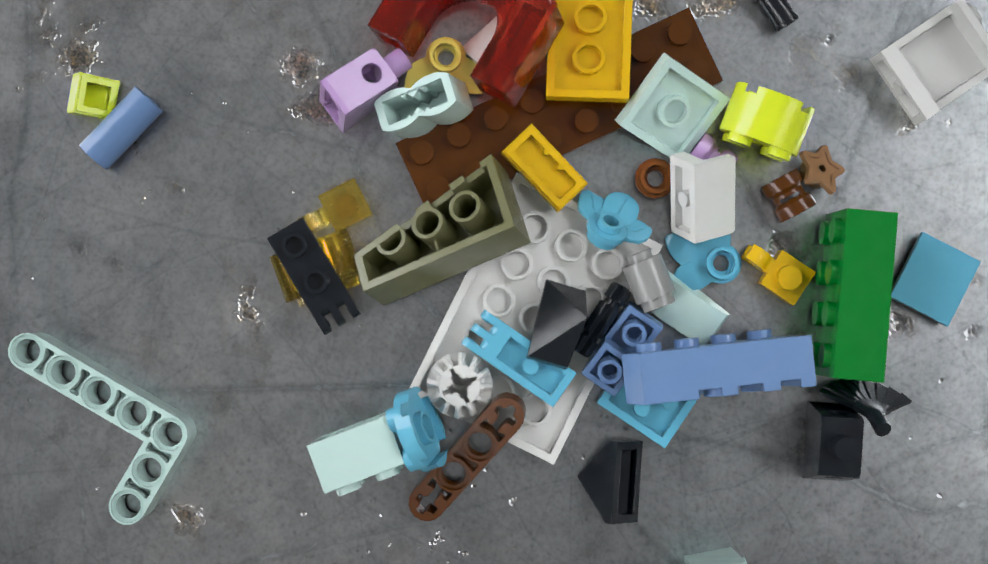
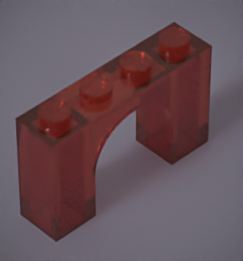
[368,0,564,108]

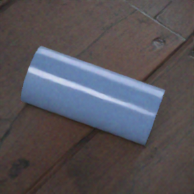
[79,86,163,170]

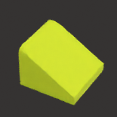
[67,72,120,119]

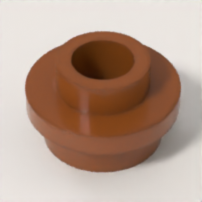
[635,158,671,199]

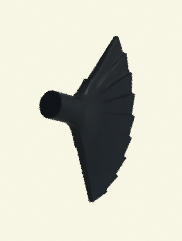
[818,379,912,436]

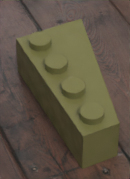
[354,154,531,306]

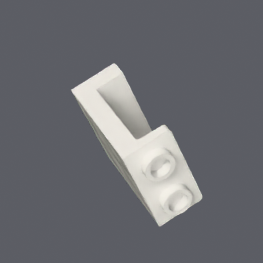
[869,0,988,125]

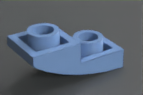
[581,300,663,397]

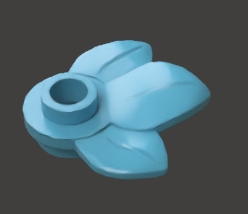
[577,190,652,250]
[665,233,742,290]

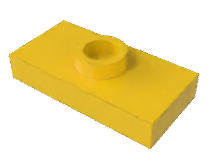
[501,124,588,212]

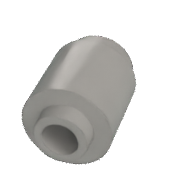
[622,248,675,313]

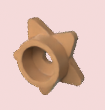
[799,145,845,195]

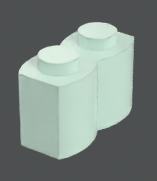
[374,72,474,139]

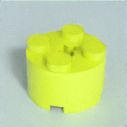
[719,82,815,162]

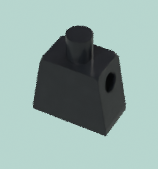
[802,401,864,481]

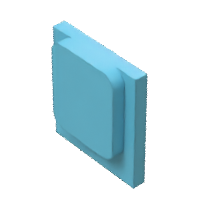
[891,232,981,326]

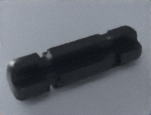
[575,282,631,358]

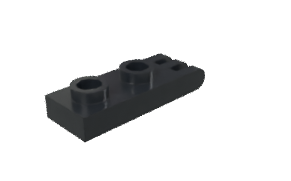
[267,217,361,335]

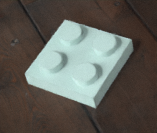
[615,52,730,158]

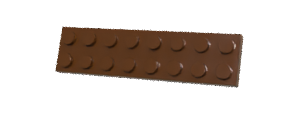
[396,8,723,204]

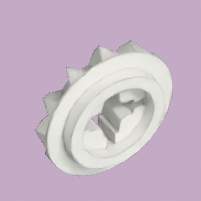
[427,352,493,419]

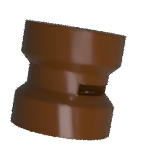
[761,168,817,223]

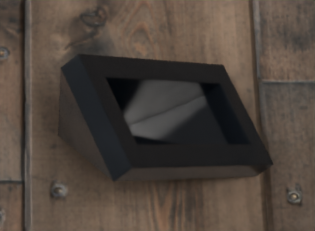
[526,279,587,370]
[577,440,643,524]

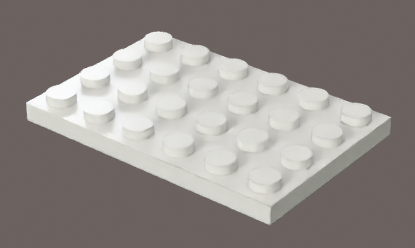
[410,173,663,465]

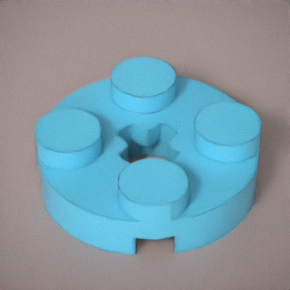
[386,386,447,472]

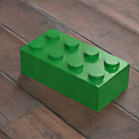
[812,208,898,383]

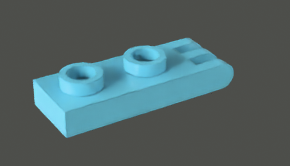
[461,309,577,407]

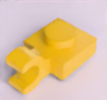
[741,244,816,306]

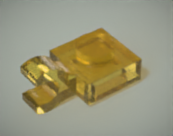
[297,178,373,233]

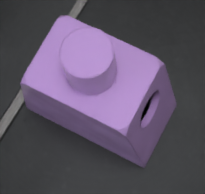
[319,48,412,133]

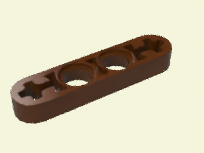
[408,392,526,521]

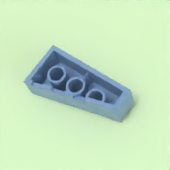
[621,329,817,405]

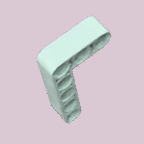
[8,332,197,525]

